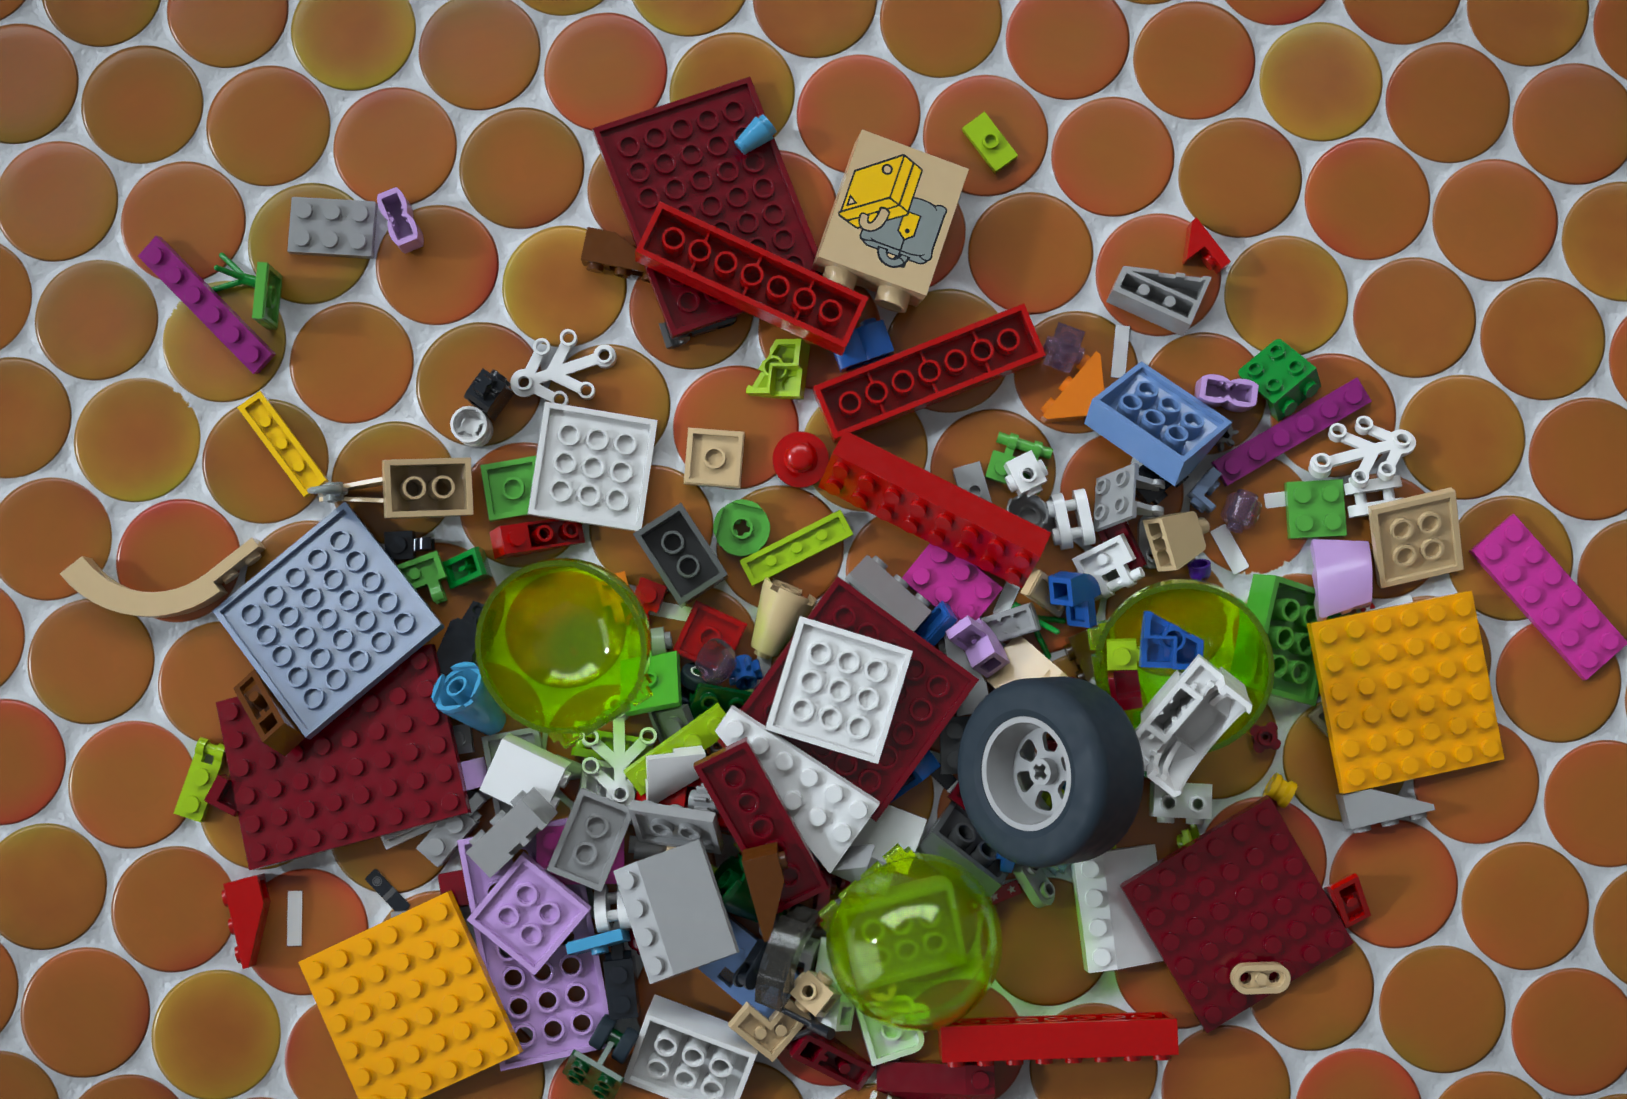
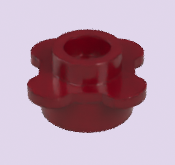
[1249,722,1281,753]

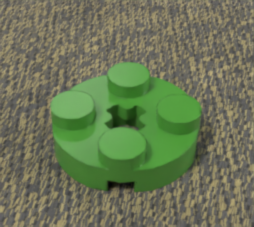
[713,499,770,557]

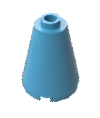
[432,662,506,735]

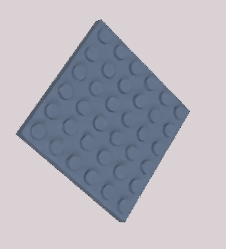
[213,502,445,740]

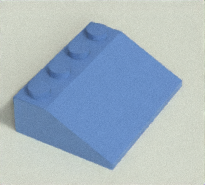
[1084,361,1232,486]

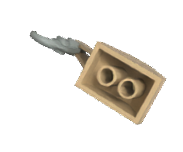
[307,457,473,519]

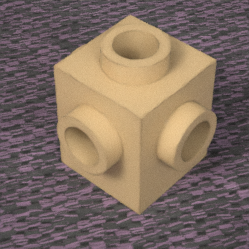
[790,970,842,1018]

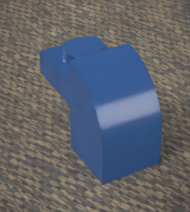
[1048,571,1101,628]

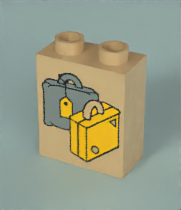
[811,130,969,313]

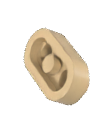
[1230,962,1291,994]

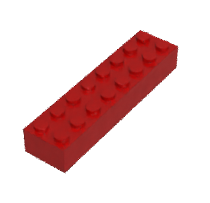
[635,201,869,356]
[813,303,1046,444]
[818,430,1051,588]
[937,1011,1179,1067]

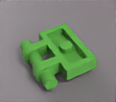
[985,432,1053,495]

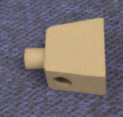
[1142,511,1210,572]

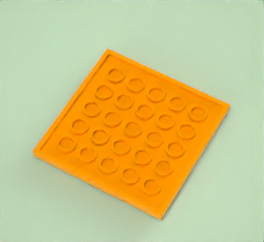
[1307,591,1505,794]
[298,890,523,1099]

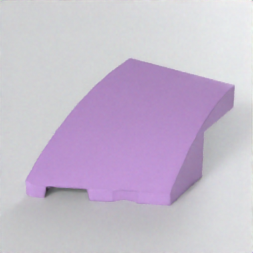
[1310,539,1372,621]

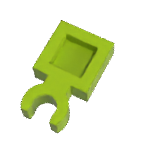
[1106,638,1140,670]

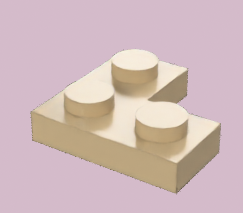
[728,996,810,1062]

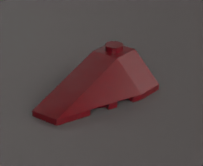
[876,1060,995,1099]

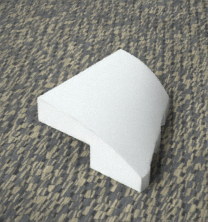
[645,745,706,803]

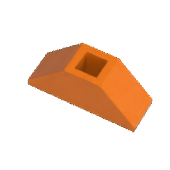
[1040,351,1104,423]

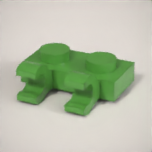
[397,550,448,604]

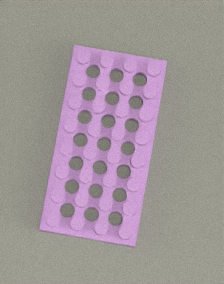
[457,817,609,1071]

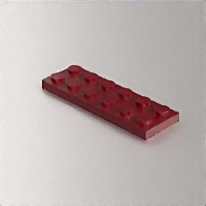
[693,737,829,914]

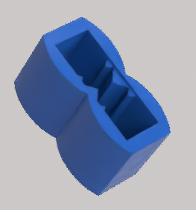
[833,318,894,373]

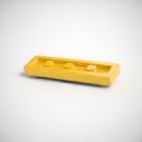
[237,391,329,498]

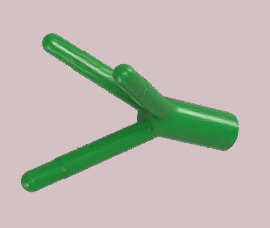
[211,252,256,292]
[1011,602,1066,659]

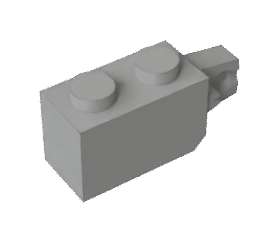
[416,792,487,867]

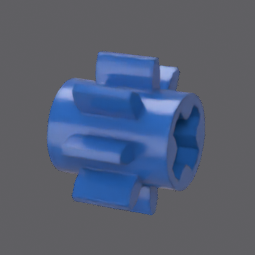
[726,655,763,690]

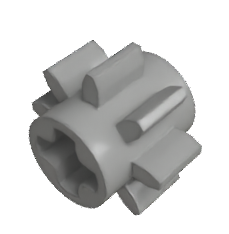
[688,783,720,814]

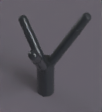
[782,1008,835,1043]

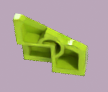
[746,339,810,400]

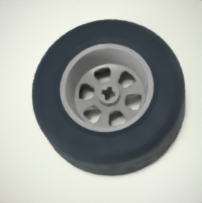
[958,676,1144,868]

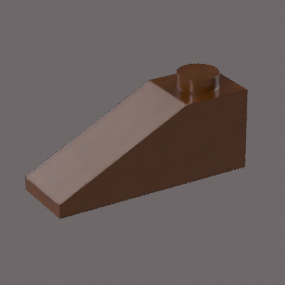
[233,669,305,756]
[742,842,789,942]

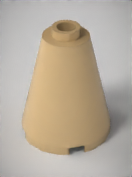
[751,577,817,660]

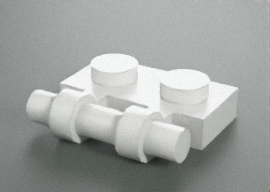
[1072,533,1145,601]

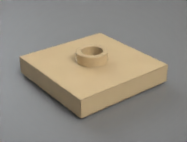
[684,427,745,489]

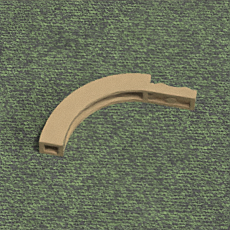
[60,538,266,618]

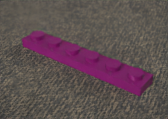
[138,236,276,374]
[1211,378,1372,487]

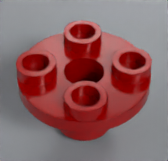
[772,431,829,489]

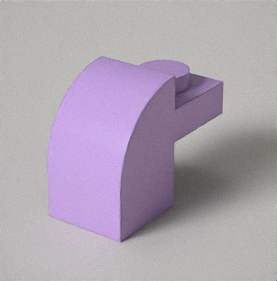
[945,615,1010,678]

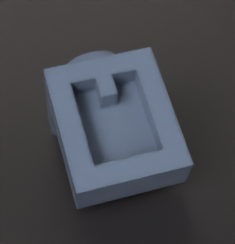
[1186,467,1222,513]

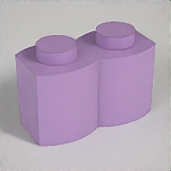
[377,187,424,254]
[1194,374,1259,412]

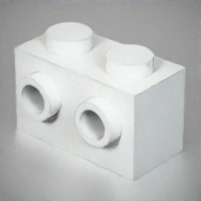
[1149,781,1212,824]

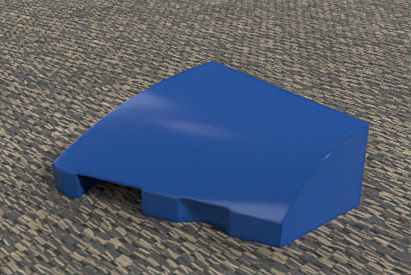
[1139,611,1204,670]

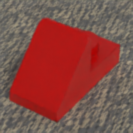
[1182,217,1231,274]
[1323,873,1371,929]

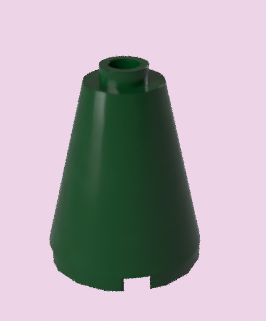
[714,854,787,923]

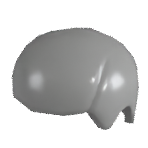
[1006,493,1049,529]

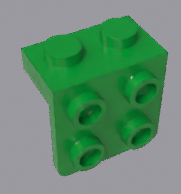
[1238,339,1321,422]

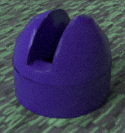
[1188,559,1211,582]

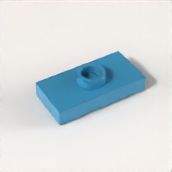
[565,929,631,956]

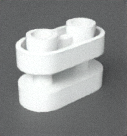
[1343,471,1402,518]
[1046,488,1096,550]
[594,884,631,933]

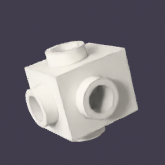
[1003,450,1048,497]

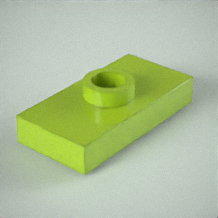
[962,112,1018,174]

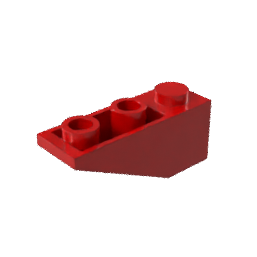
[489,519,585,560]
[221,873,271,969]

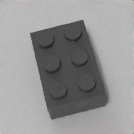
[633,503,729,608]

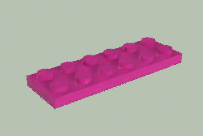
[1469,514,1627,680]

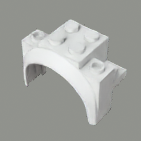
[1135,654,1253,797]

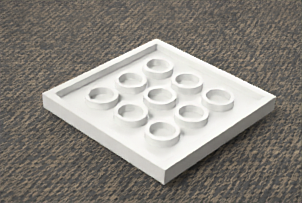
[527,401,658,532]
[765,616,913,764]

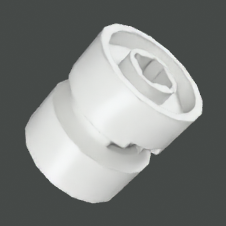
[450,406,493,448]

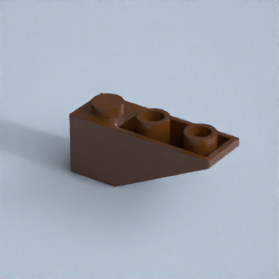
[581,227,650,283]

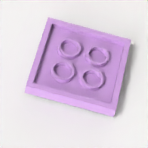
[467,851,591,975]

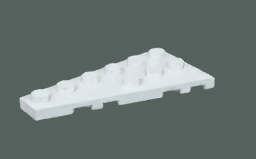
[715,705,880,873]

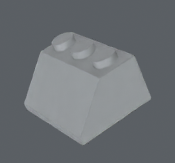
[845,555,932,631]

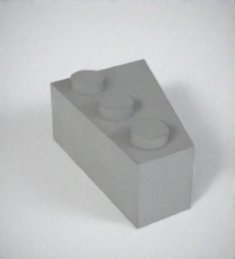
[1106,266,1212,336]
[466,787,558,878]

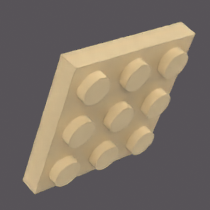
[1368,487,1464,588]

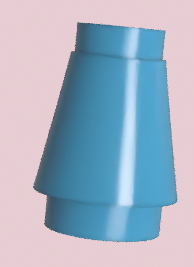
[734,114,777,155]

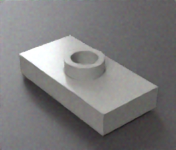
[952,461,992,503]
[981,602,1041,642]

